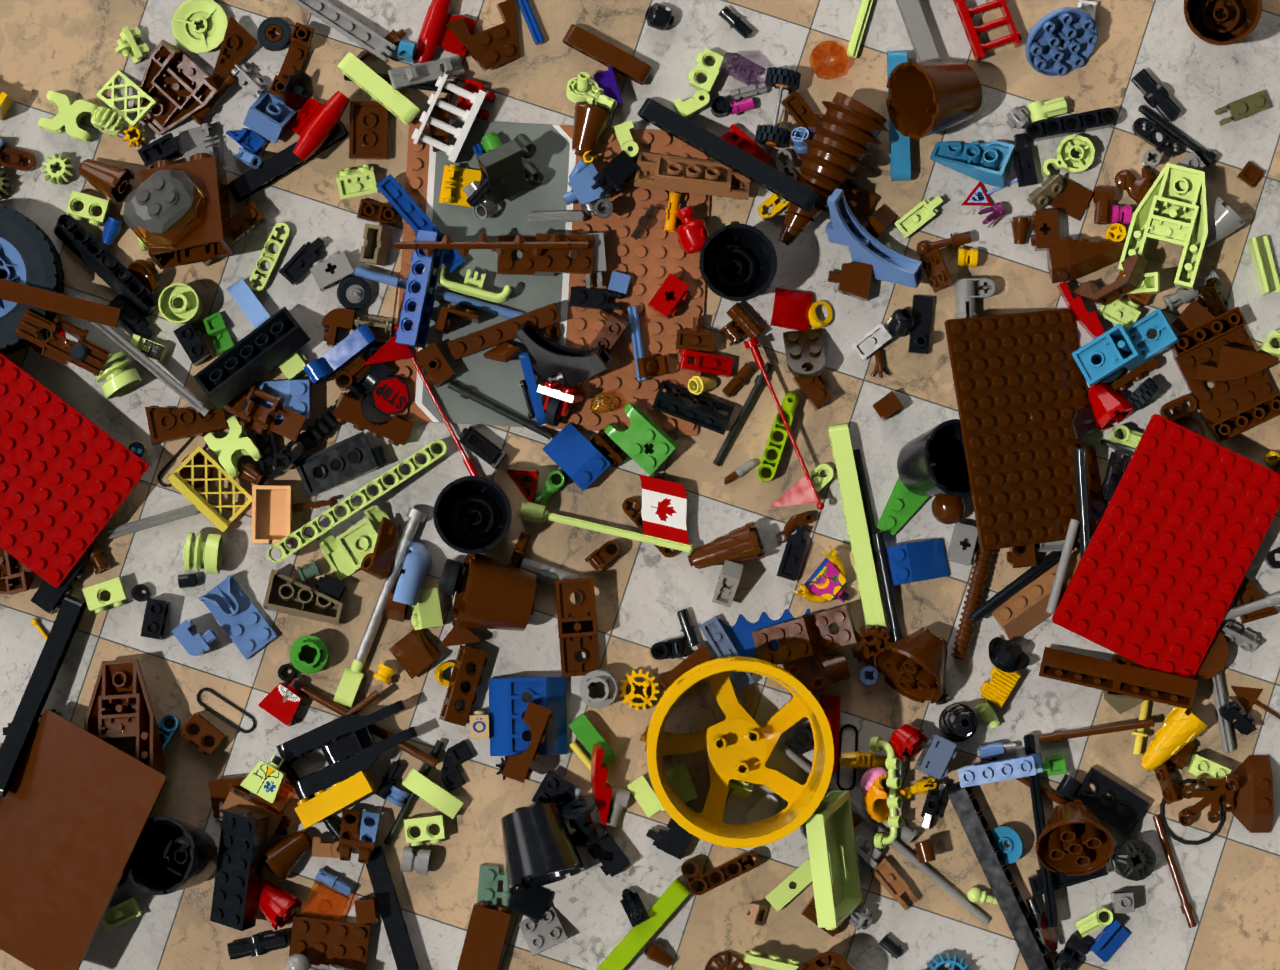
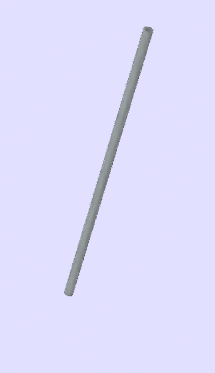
[779,743,989,925]

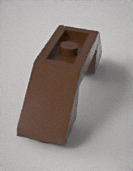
[269,22,315,99]
[1073,253,1148,306]

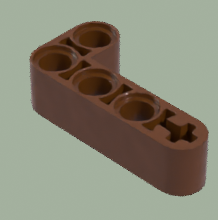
[681,851,759,895]

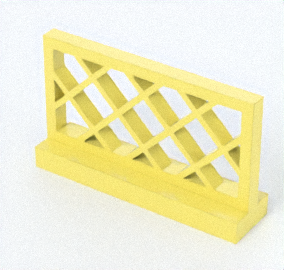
[165,445,252,532]

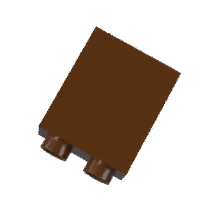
[141,153,234,269]

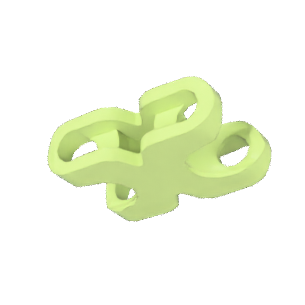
[37,91,98,143]
[203,416,263,478]

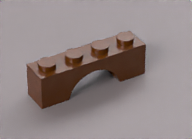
[333,392,414,446]
[502,701,554,783]

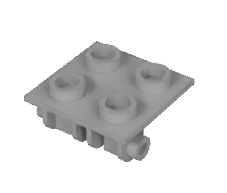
[179,123,224,162]
[518,906,568,956]

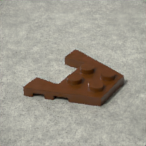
[446,0,520,71]

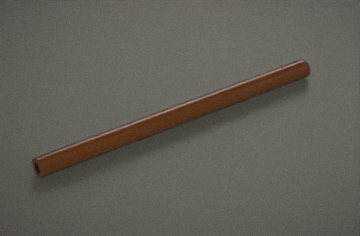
[300,684,438,767]

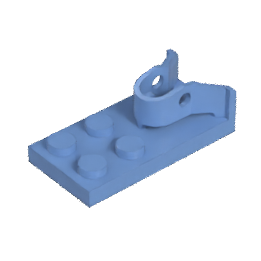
[199,575,278,659]

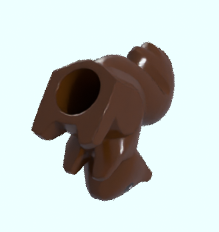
[1115,165,1157,204]

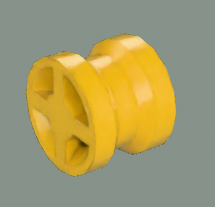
[1105,223,1126,242]
[373,663,397,685]

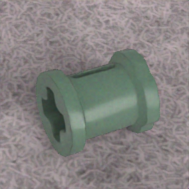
[297,560,321,583]

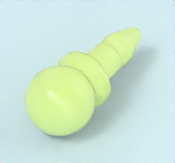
[967,887,998,905]

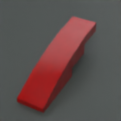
[1057,281,1105,339]
[591,743,613,825]

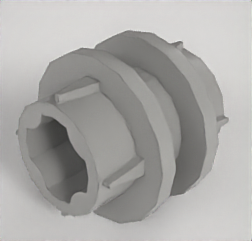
[579,669,620,709]

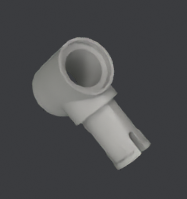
[606,786,631,827]

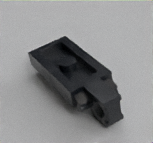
[1013,133,1038,188]
[279,237,325,285]
[108,295,154,339]
[776,527,807,581]

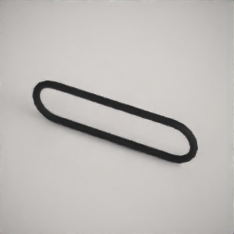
[157,434,208,487]
[197,688,256,733]
[837,724,858,791]

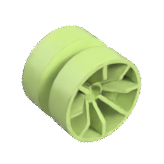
[158,283,203,327]

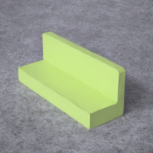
[1247,236,1280,296]

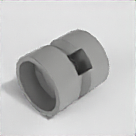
[400,846,431,875]

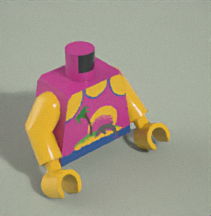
[793,546,850,604]

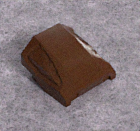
[389,629,442,679]

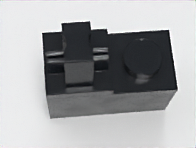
[646,818,693,860]

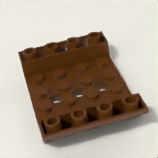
[1171,307,1280,443]

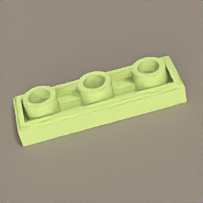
[765,859,812,912]

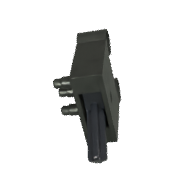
[467,134,544,207]

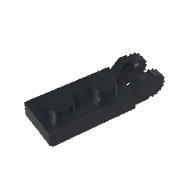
[569,287,624,311]

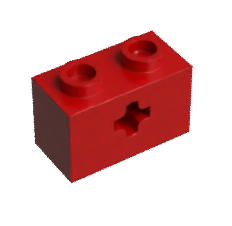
[648,273,690,319]

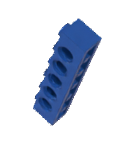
[395,230,445,349]

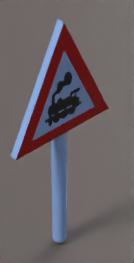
[961,178,1017,206]

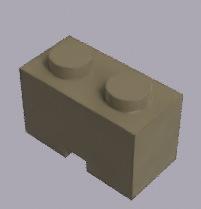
[359,224,392,266]

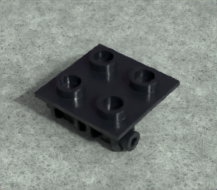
[532,770,582,819]

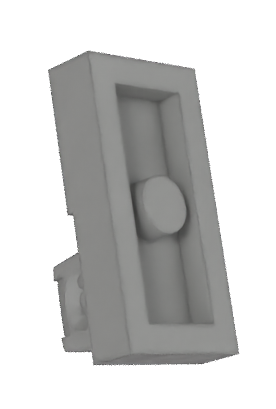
[851,322,893,360]

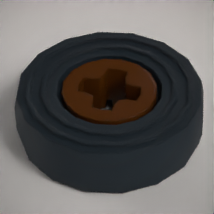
[257,17,291,51]

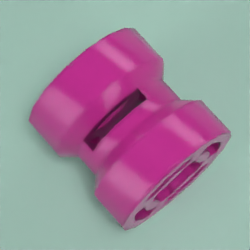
[1111,205,1132,225]

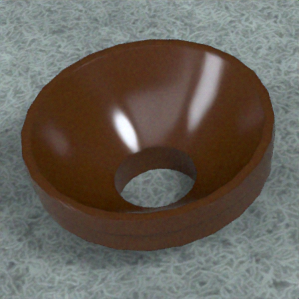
[128,259,159,292]
[179,453,215,488]

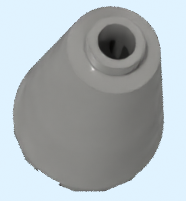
[1205,197,1245,249]

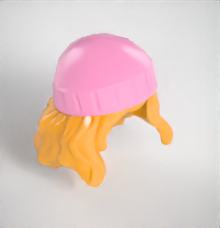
[860,767,906,823]

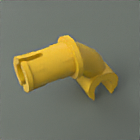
[900,777,937,801]

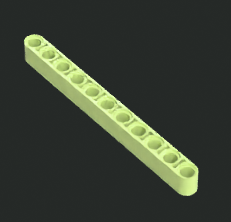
[828,423,886,630]
[267,440,447,563]

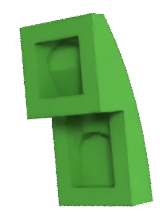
[202,311,234,357]

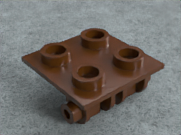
[919,247,953,293]

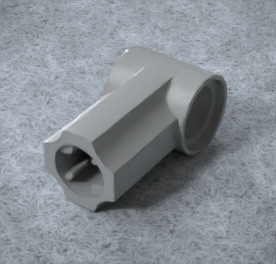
[463,180,498,220]

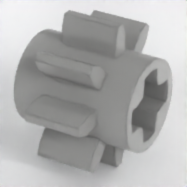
[1006,106,1030,130]
[849,905,873,931]

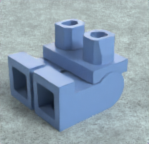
[171,620,219,656]

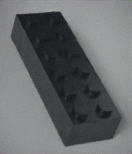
[193,306,311,410]
[210,805,269,931]

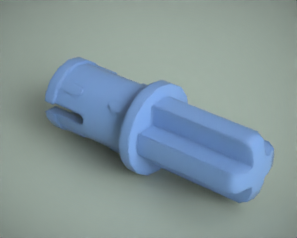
[315,868,353,896]

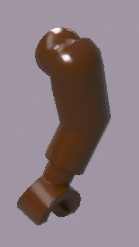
[776,512,814,543]

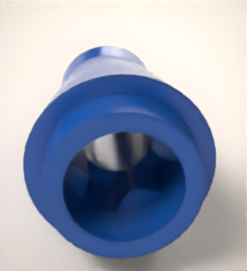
[101,216,123,246]

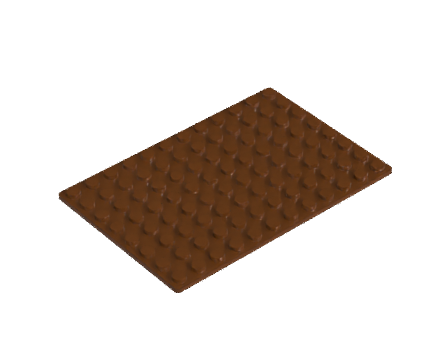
[945,308,1105,551]
[0,709,167,970]

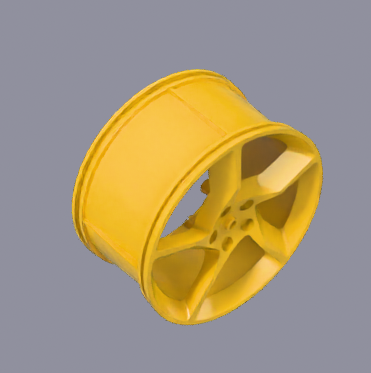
[646,656,834,848]

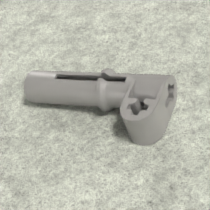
[954,278,995,319]

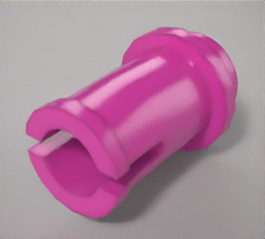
[730,97,754,115]

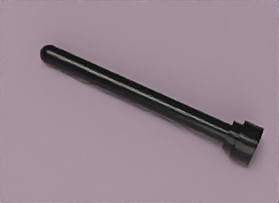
[1138,105,1217,167]

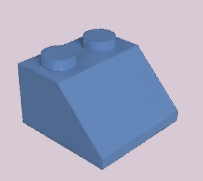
[243,90,299,144]

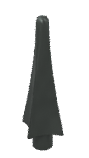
[1101,439,1135,459]

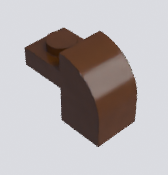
[322,308,356,347]

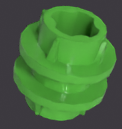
[289,635,330,674]

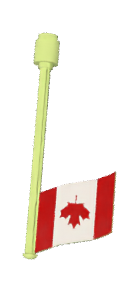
[519,474,693,555]

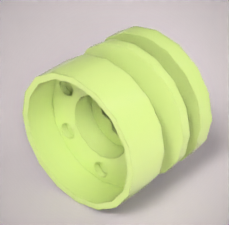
[92,351,142,400]
[183,532,223,575]

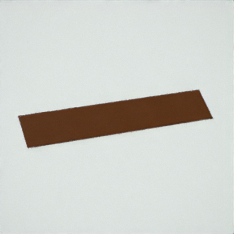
[391,271,401,337]

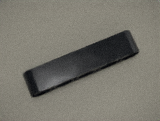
[1024,108,1118,142]

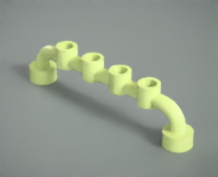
[870,736,903,849]

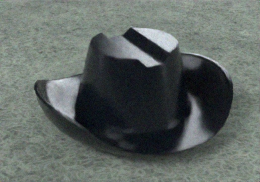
[988,637,1030,673]

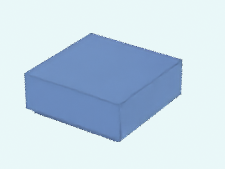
[608,271,631,295]

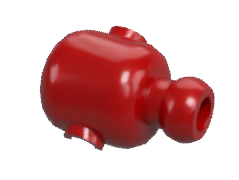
[677,206,710,254]

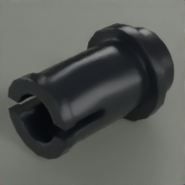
[878,934,904,959]

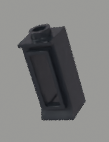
[459,426,508,470]

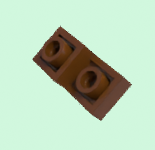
[356,199,398,226]

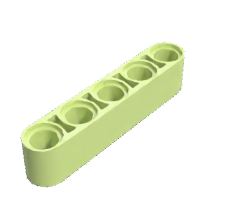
[336,52,420,125]

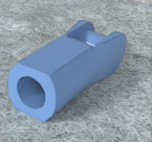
[234,147,262,169]

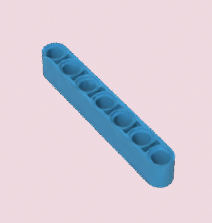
[887,51,911,181]

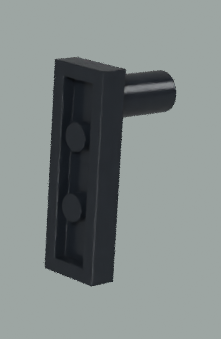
[908,295,933,354]

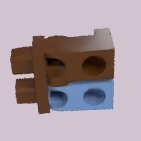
[338,808,380,864]

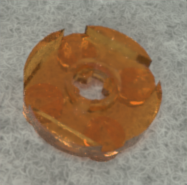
[810,41,848,80]

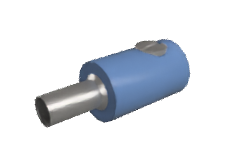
[978,741,1017,759]

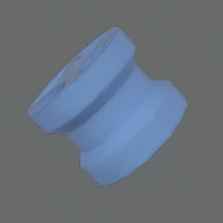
[858,666,879,685]
[386,785,409,808]

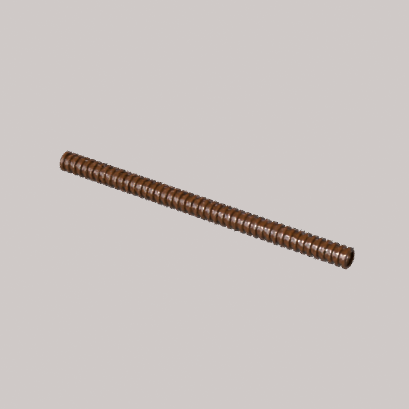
[951,544,994,660]

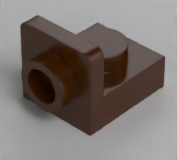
[637,355,669,378]

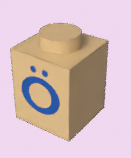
[469,711,490,739]

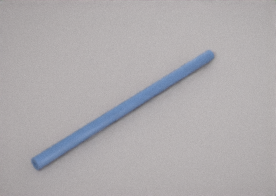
[354,266,525,319]

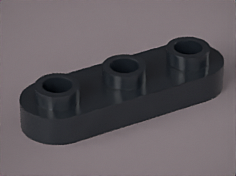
[254,430,280,479]

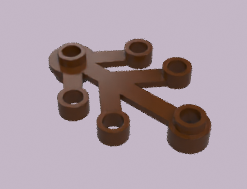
[1178,774,1241,826]

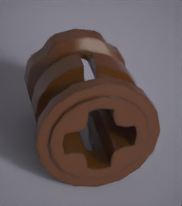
[720,321,746,346]

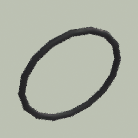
[1160,779,1225,845]

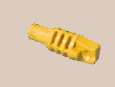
[839,751,887,769]

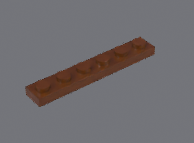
[447,302,561,360]

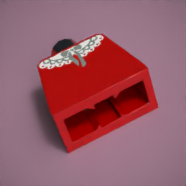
[258,678,304,726]

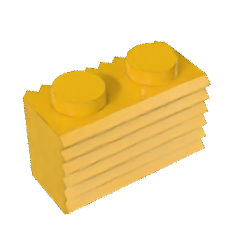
[979,666,1021,708]

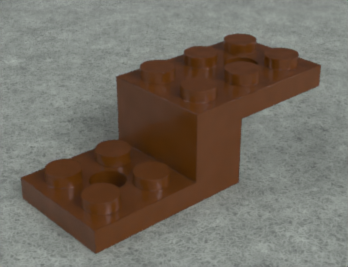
[497,233,594,276]
[555,577,600,677]
[751,605,859,665]

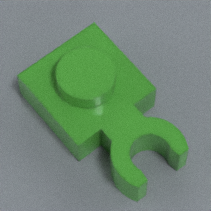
[1039,754,1068,776]

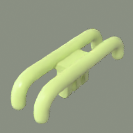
[438,266,512,303]

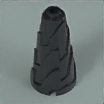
[938,703,977,742]

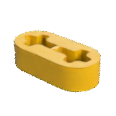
[758,194,789,220]

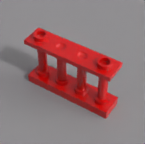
[953,0,1022,62]

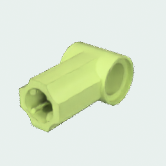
[1027,97,1068,122]
[1109,425,1143,449]
[1074,906,1113,938]

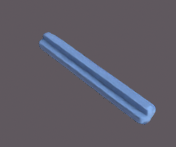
[627,306,647,382]

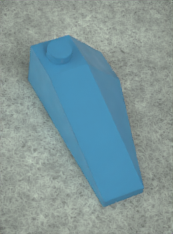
[930,140,1015,188]

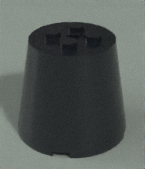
[699,223,777,301]
[897,419,972,497]
[433,476,512,554]
[501,802,585,891]
[127,816,218,895]

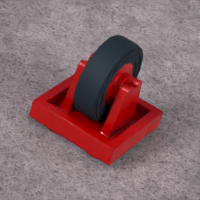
[537,380,585,427]

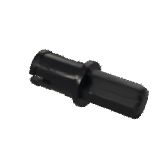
[718,6,753,39]
[677,609,699,648]
[375,761,403,799]
[1026,896,1043,927]

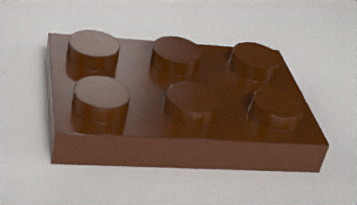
[349,101,389,160]

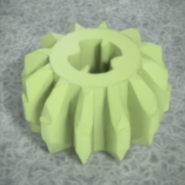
[91,106,125,136]
[41,153,74,185]

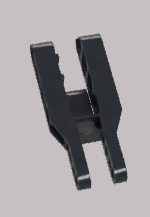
[276,700,418,800]

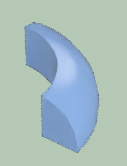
[392,541,431,606]

